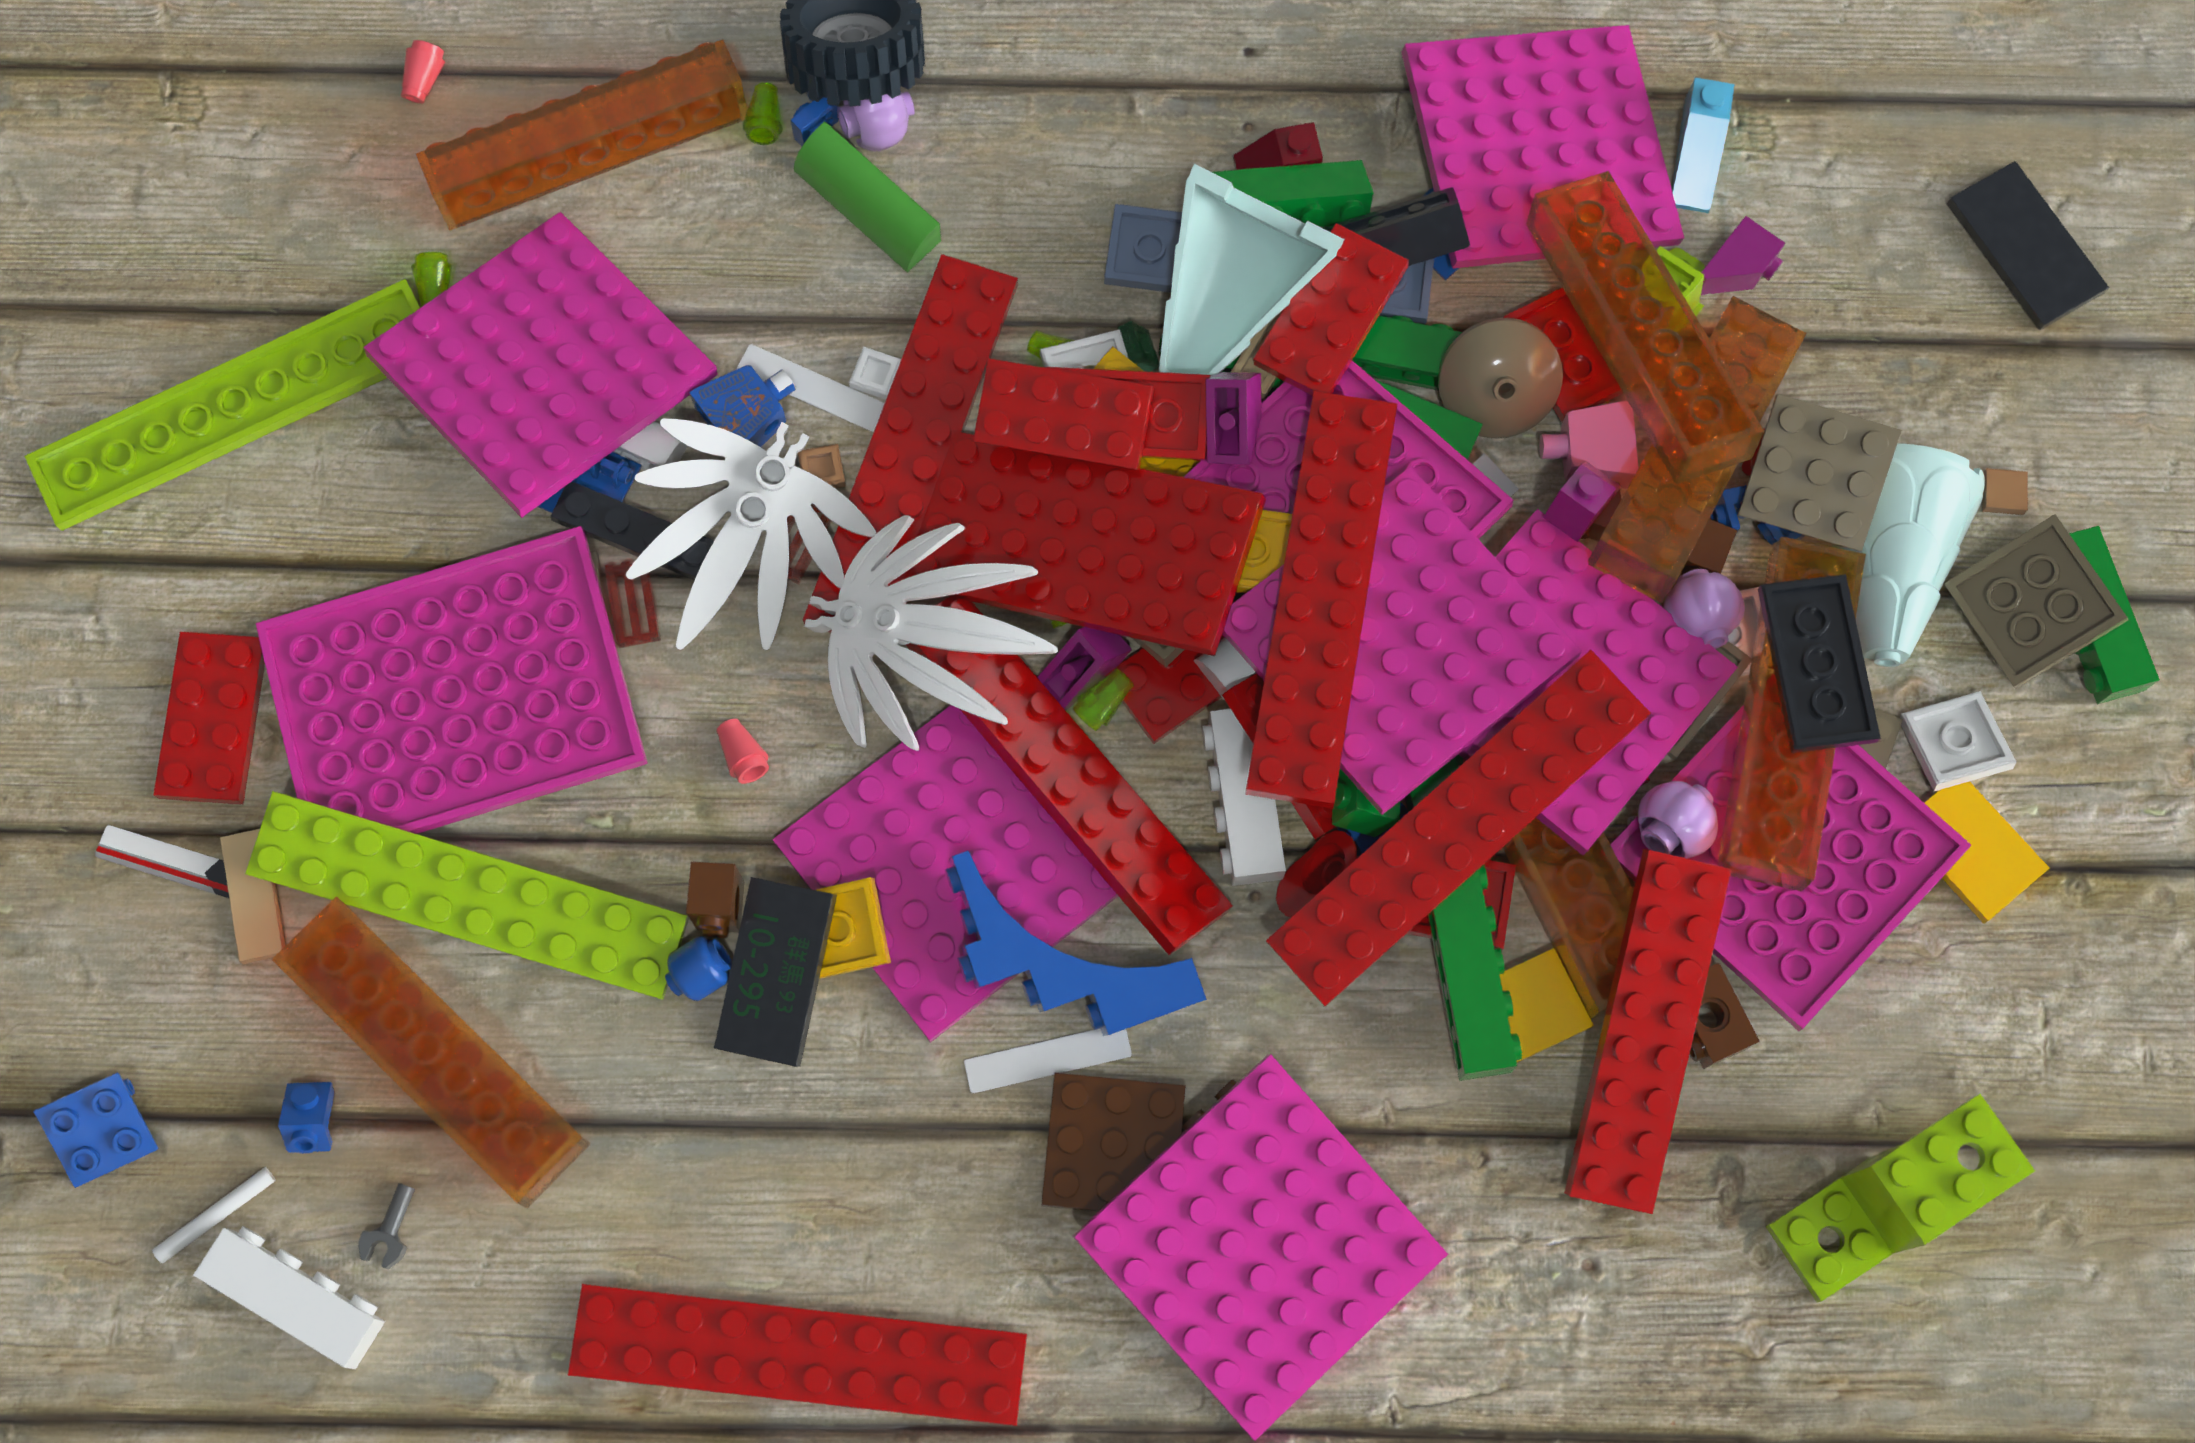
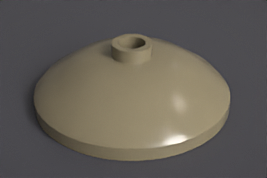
[1438,318,1563,438]

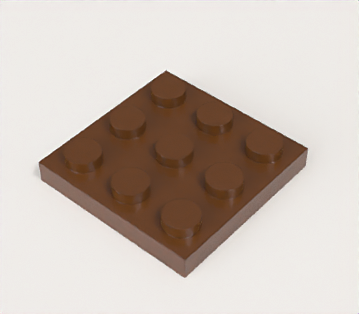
[1041,1073,1186,1212]

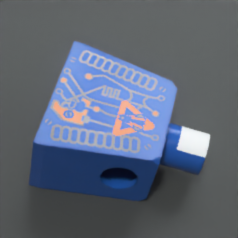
[689,365,796,447]

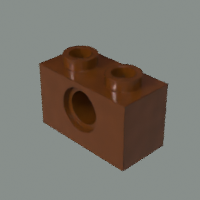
[686,862,745,939]
[1689,963,1760,1069]

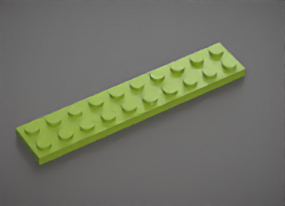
[24,279,420,531]
[245,791,689,999]

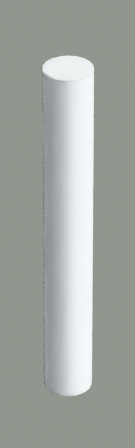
[152,1167,276,1264]

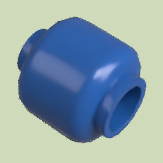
[665,936,732,1001]

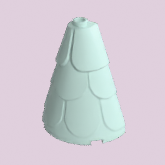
[1159,164,1345,376]
[1832,443,1985,667]

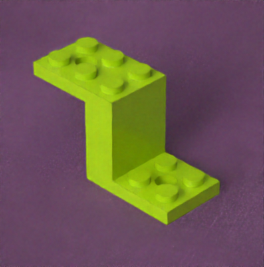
[1765,1093,2035,1303]

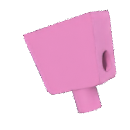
[1539,400,1639,489]

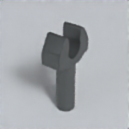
[358,1183,415,1269]

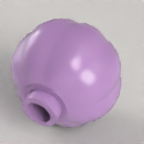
[837,91,915,151]
[1663,569,1745,649]
[1638,781,1718,859]

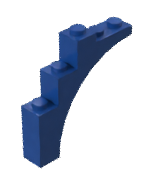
[945,851,1207,1036]

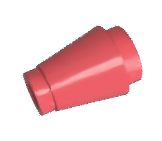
[401,40,445,104]
[716,719,769,784]

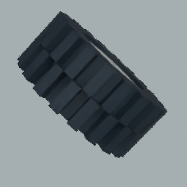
[780,0,925,106]

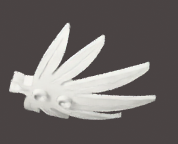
[626,418,876,650]
[804,515,1058,751]

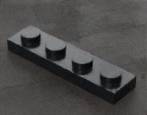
[551,481,714,581]

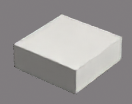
[849,347,901,400]

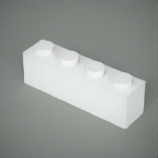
[1202,709,1286,886]
[193,1226,385,1369]

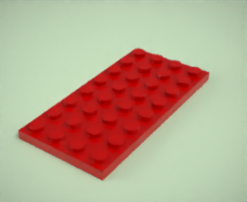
[904,431,1266,656]

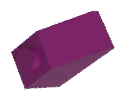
[1701,216,1786,295]
[1206,372,1262,464]
[1543,462,1622,542]
[1037,627,1132,710]

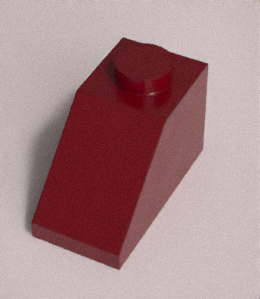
[1233,122,1323,170]

